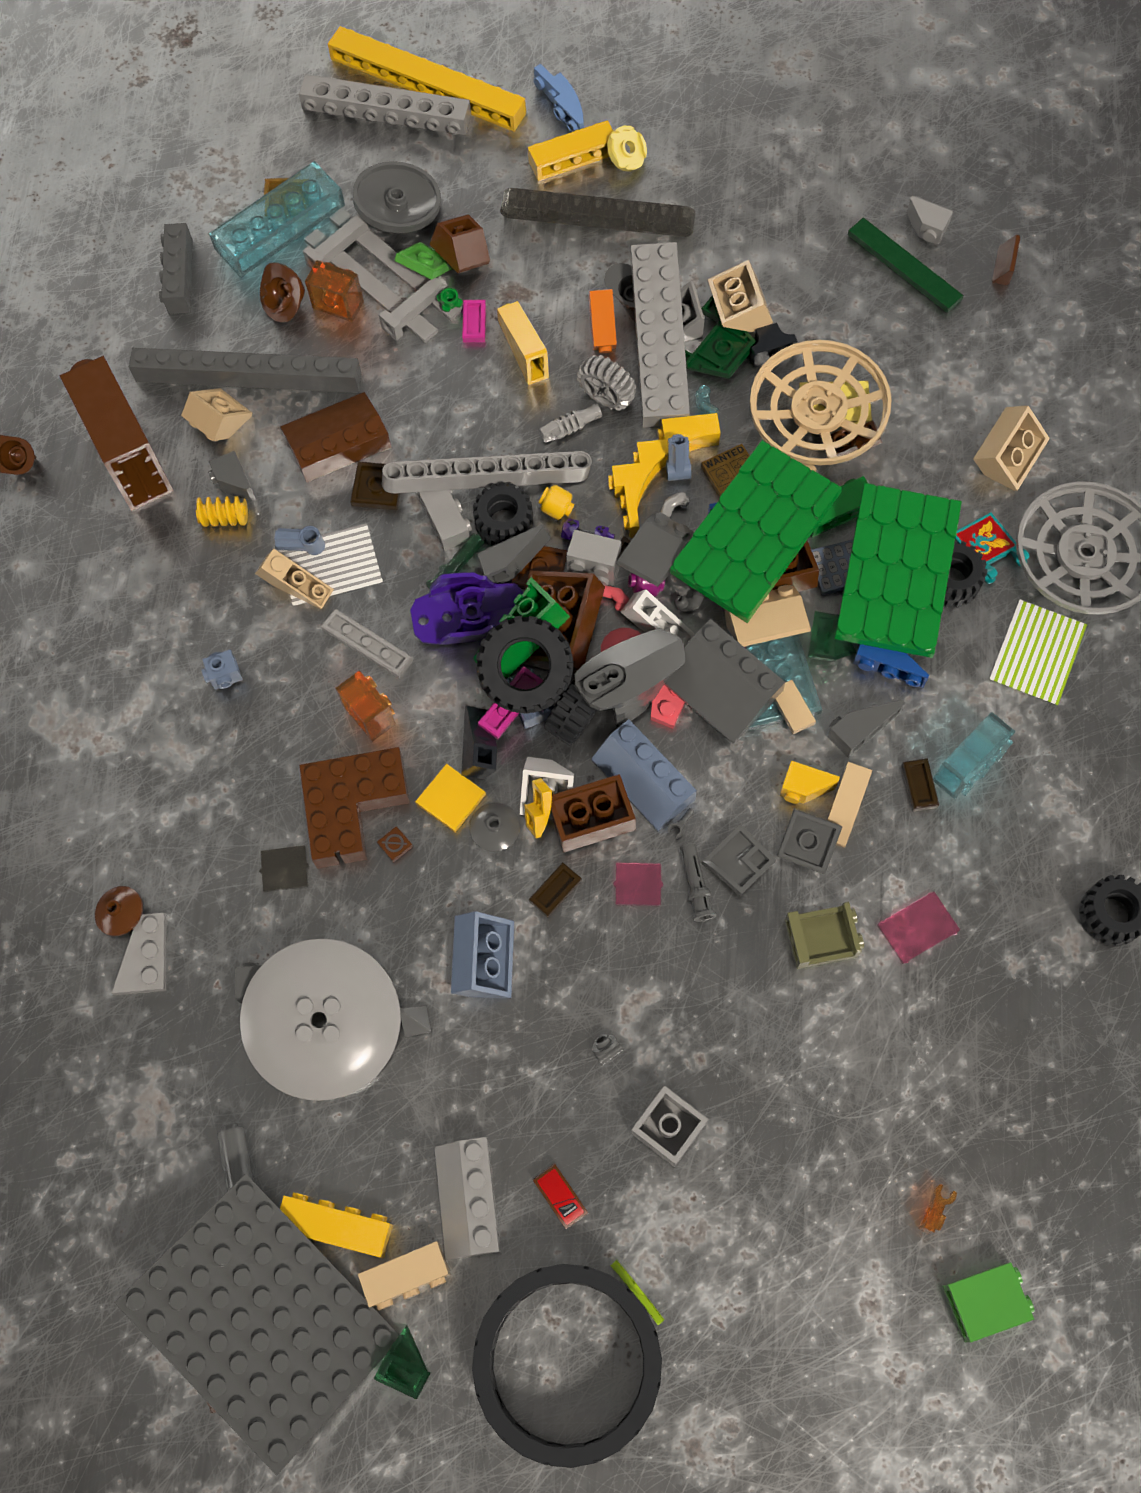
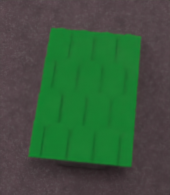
[670,440,842,623]
[834,483,962,658]

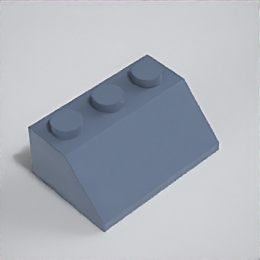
[451,911,514,998]

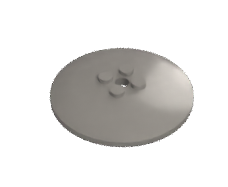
[240,939,401,1101]

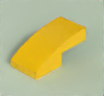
[524,778,552,838]

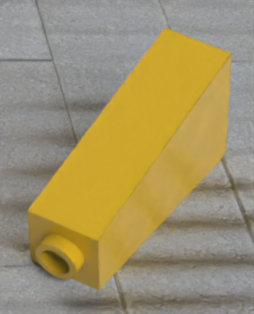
[497,301,549,385]

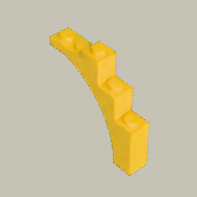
[608,413,720,538]

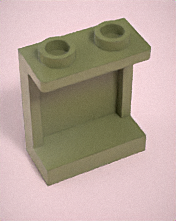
[785,902,864,969]

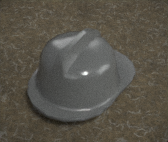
[604,263,634,309]

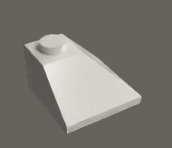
[519,757,574,819]

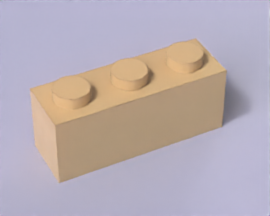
[358,1241,451,1311]

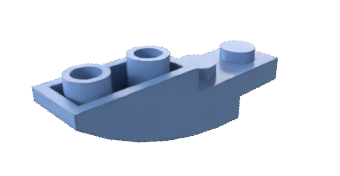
[534,64,584,132]

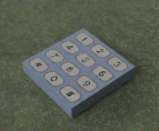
[812,539,853,596]

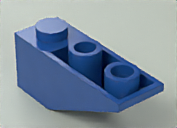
[853,644,929,688]

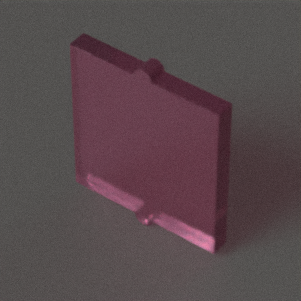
[613,863,663,906]

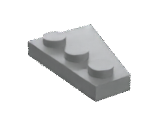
[112,913,167,995]

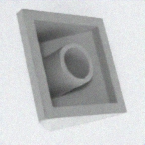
[680,281,704,342]

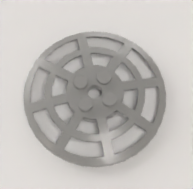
[1016,482,1141,615]

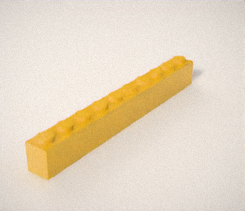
[328,26,526,132]

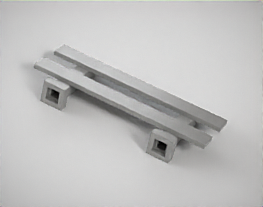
[303,208,463,343]

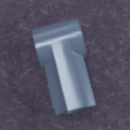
[666,434,691,481]
[274,526,325,555]

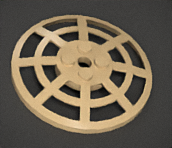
[750,340,892,465]

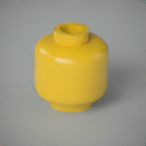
[538,485,575,520]

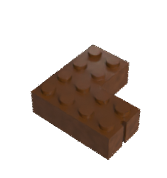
[299,747,410,869]

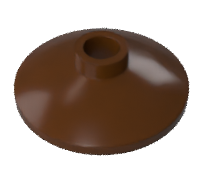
[95,886,143,936]

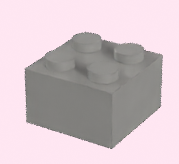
[567,530,621,587]
[631,1086,709,1168]

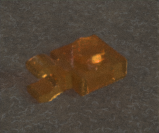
[919,1184,957,1234]

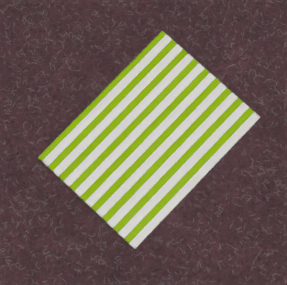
[990,600,1087,705]

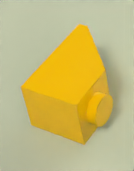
[780,761,840,804]

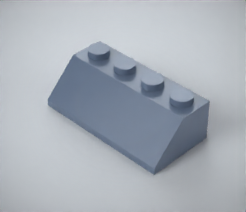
[591,719,697,831]

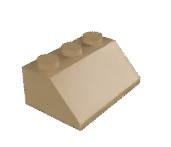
[707,260,773,332]
[973,406,1050,491]
[724,585,811,647]

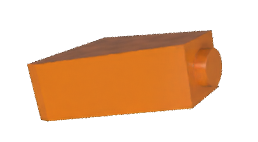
[588,289,617,354]

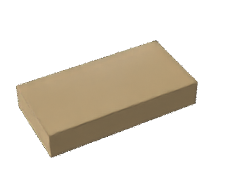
[774,680,816,734]

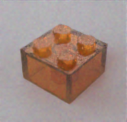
[305,260,364,322]
[335,670,396,742]

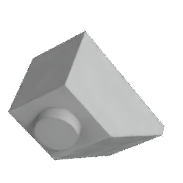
[907,195,953,245]

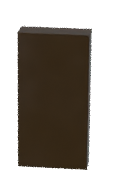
[902,758,939,812]
[529,862,582,918]

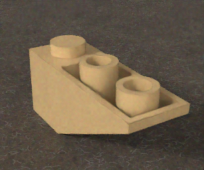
[255,548,334,609]

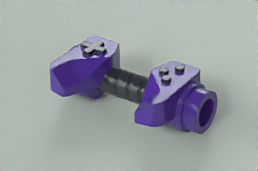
[561,518,615,540]

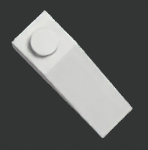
[621,590,695,647]

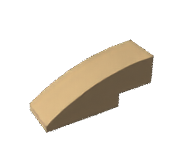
[827,762,872,848]

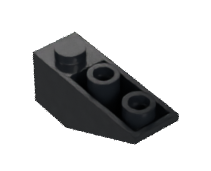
[461,705,497,780]

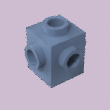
[201,649,243,690]

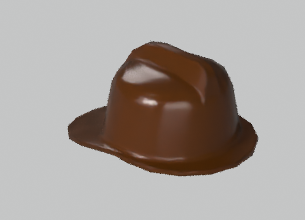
[0,435,37,475]

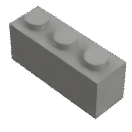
[417,474,472,551]

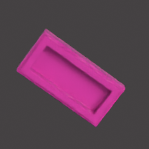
[462,300,486,343]

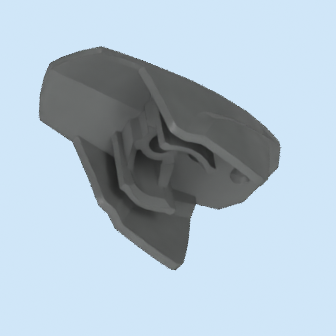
[574,629,685,728]

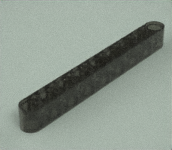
[500,188,696,237]

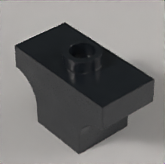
[750,323,798,367]

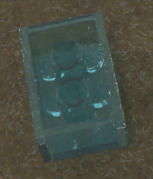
[933,712,1016,800]

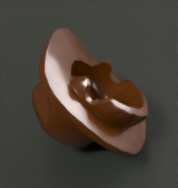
[260,262,305,323]

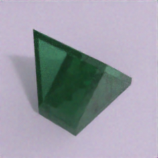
[808,611,856,661]
[374,1325,430,1400]

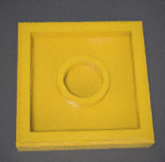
[415,764,486,833]

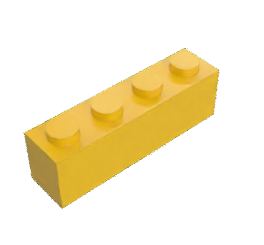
[528,120,613,181]
[280,1192,393,1259]

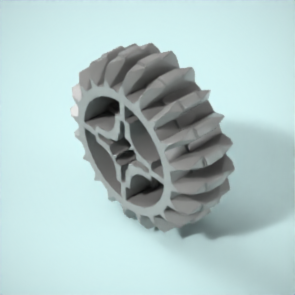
[577,355,637,411]

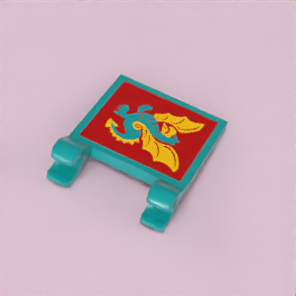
[955,512,1030,584]

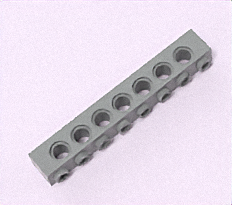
[299,74,471,135]

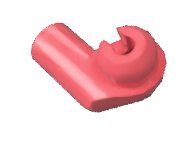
[603,585,629,611]

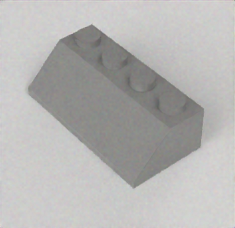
[435,1137,501,1260]

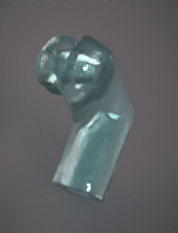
[695,385,720,414]

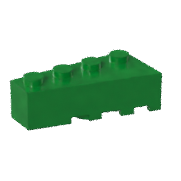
[473,577,570,679]

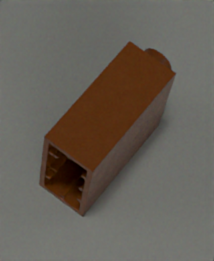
[59,355,174,511]

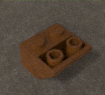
[429,214,490,273]

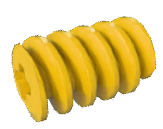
[196,496,248,527]

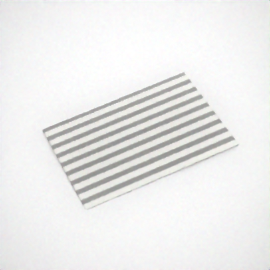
[279,523,383,606]

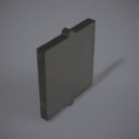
[259,845,310,892]

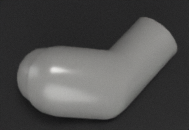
[660,492,690,518]

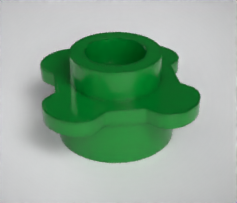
[437,288,463,312]

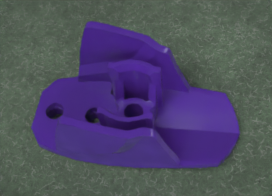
[410,572,523,645]

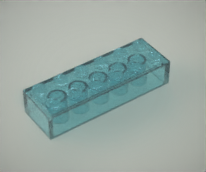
[209,161,345,278]

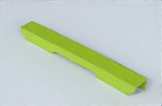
[610,1260,664,1325]

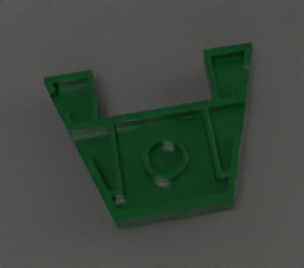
[685,295,756,379]

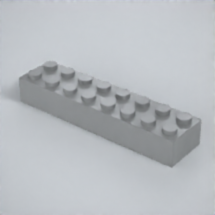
[631,242,690,428]

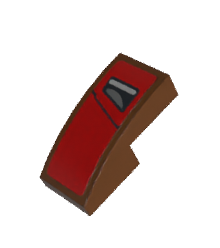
[532,1163,588,1229]

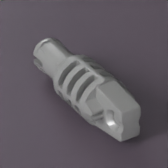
[540,404,602,443]

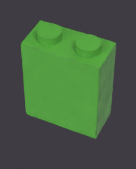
[943,1262,1035,1343]

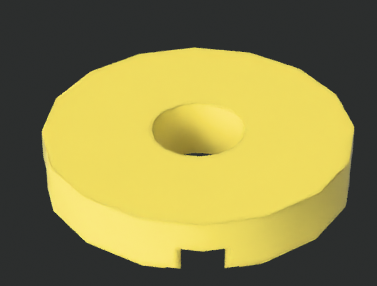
[607,125,647,172]

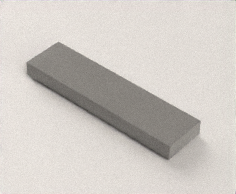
[321,609,414,679]

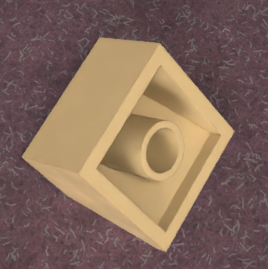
[181,388,253,441]

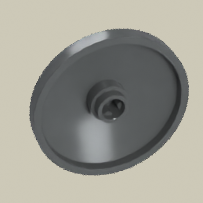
[353,161,441,233]

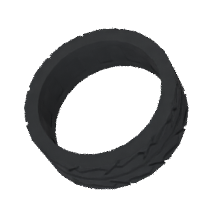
[472,1264,662,1468]

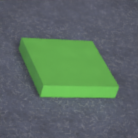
[395,242,452,280]

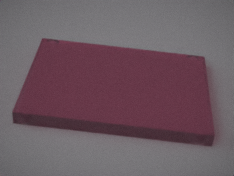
[877,891,960,964]

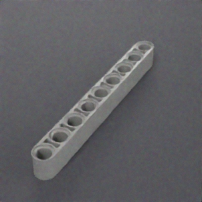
[382,451,592,493]

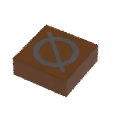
[377,826,413,863]

